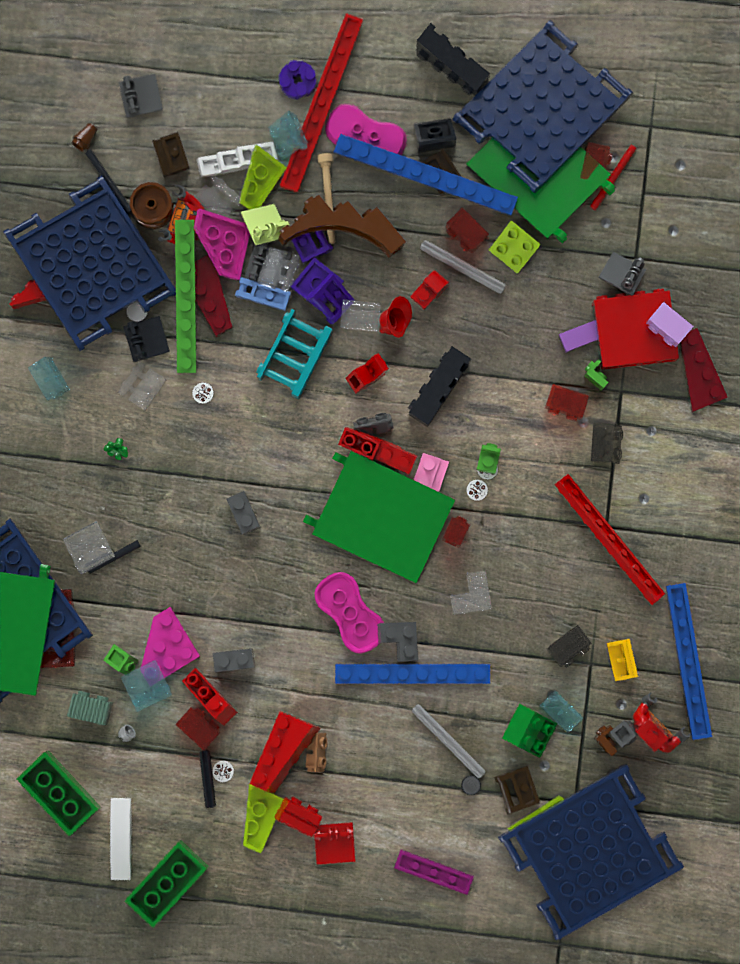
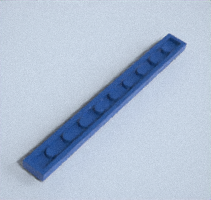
[334,134,518,216]

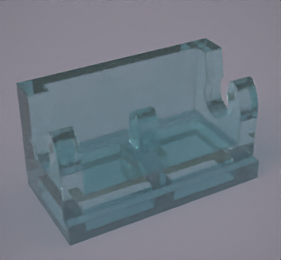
[28,357,70,400]
[539,690,583,733]

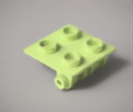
[241,204,290,245]

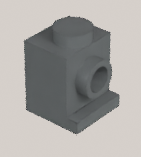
[610,720,638,748]

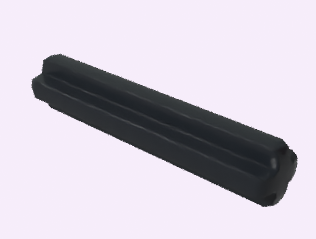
[199,750,216,808]

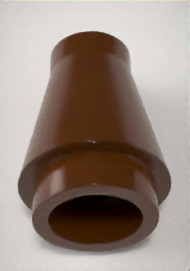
[71,123,97,152]

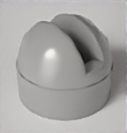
[118,724,136,742]

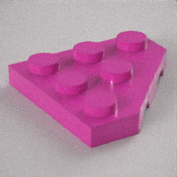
[194,209,250,281]
[140,607,200,687]

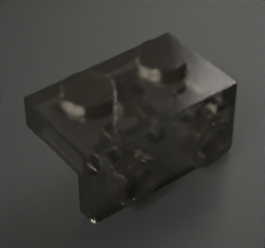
[591,424,624,464]

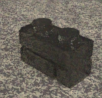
[546,625,592,668]

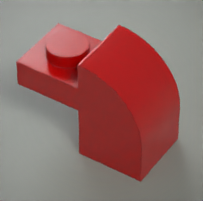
[410,270,450,310]
[345,353,389,394]

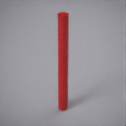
[590,145,637,211]

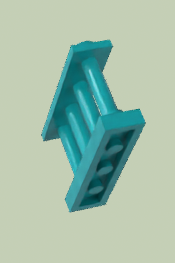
[256,309,333,399]

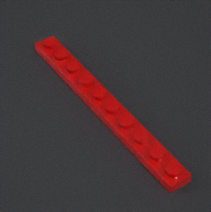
[280,13,363,193]

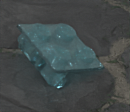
[268,111,308,162]
[121,660,172,712]

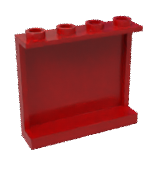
[592,289,679,370]

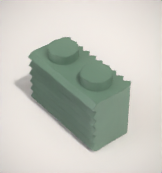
[67,691,113,725]

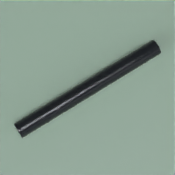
[85,149,132,214]

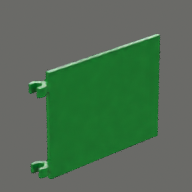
[466,138,616,244]
[303,451,455,583]
[0,564,55,696]

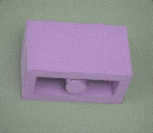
[646,302,693,347]

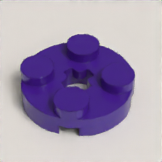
[279,60,317,99]

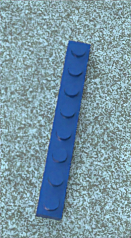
[665,583,712,740]
[335,664,490,684]

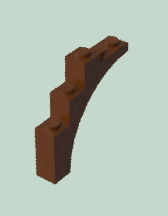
[278,195,406,258]

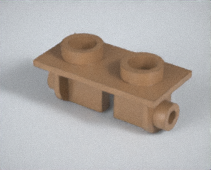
[306,733,328,773]

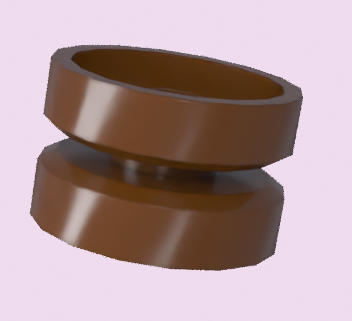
[130,182,174,229]

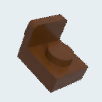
[594,725,617,756]

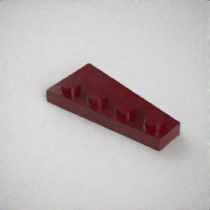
[195,255,233,337]
[680,328,728,412]

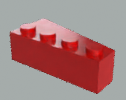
[249,711,321,793]

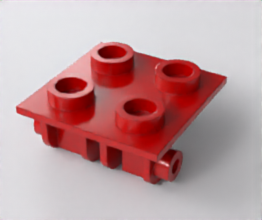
[314,822,355,865]

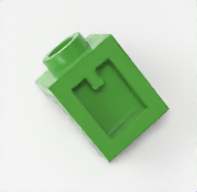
[584,359,608,391]
[477,443,501,474]
[103,644,139,676]

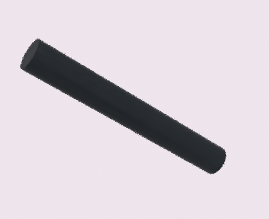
[86,540,141,574]

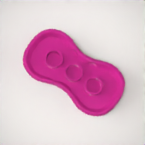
[325,104,407,155]
[314,572,384,654]

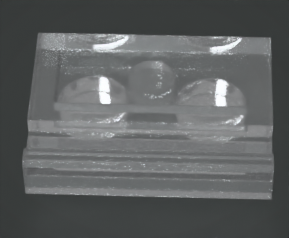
[340,300,381,331]

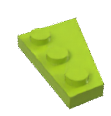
[239,145,287,210]
[243,784,284,853]

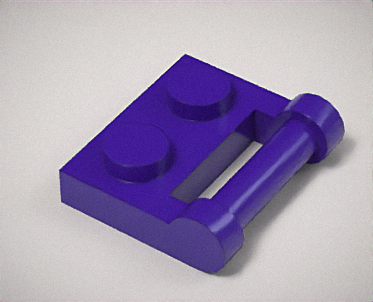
[291,231,334,264]
[307,273,355,324]

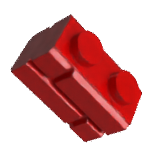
[274,796,322,838]

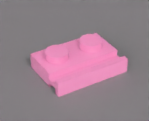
[414,453,449,492]

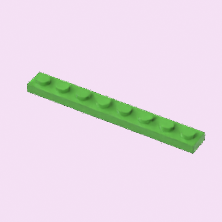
[175,220,197,373]

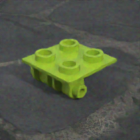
[489,220,541,274]

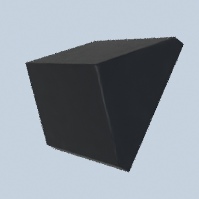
[414,118,456,153]

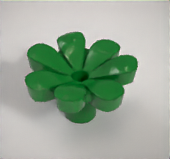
[103,438,128,460]

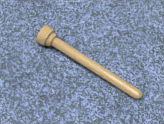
[318,153,335,245]

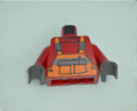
[158,185,205,244]
[633,692,691,753]

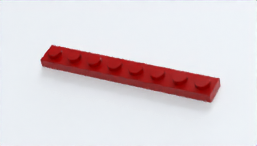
[554,474,665,605]

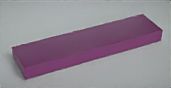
[394,849,474,895]

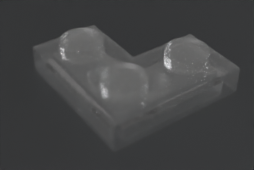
[450,571,492,615]

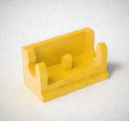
[607,639,638,681]

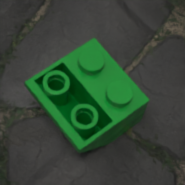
[502,704,557,758]

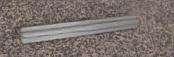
[420,240,505,294]
[412,704,485,778]

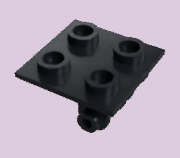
[123,316,170,362]

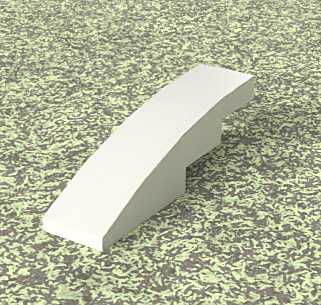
[197,142,277,178]
[110,798,132,880]

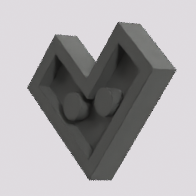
[377,622,418,662]

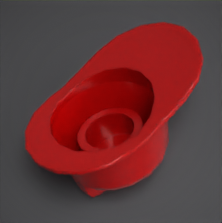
[379,296,412,338]

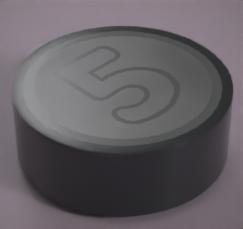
[461,775,481,795]

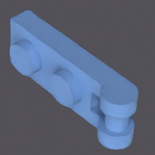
[235,278,291,311]

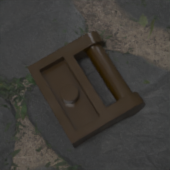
[494,766,540,814]

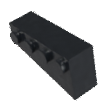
[416,23,490,96]
[408,346,471,427]

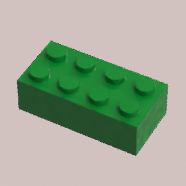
[16,751,101,836]
[124,840,209,928]

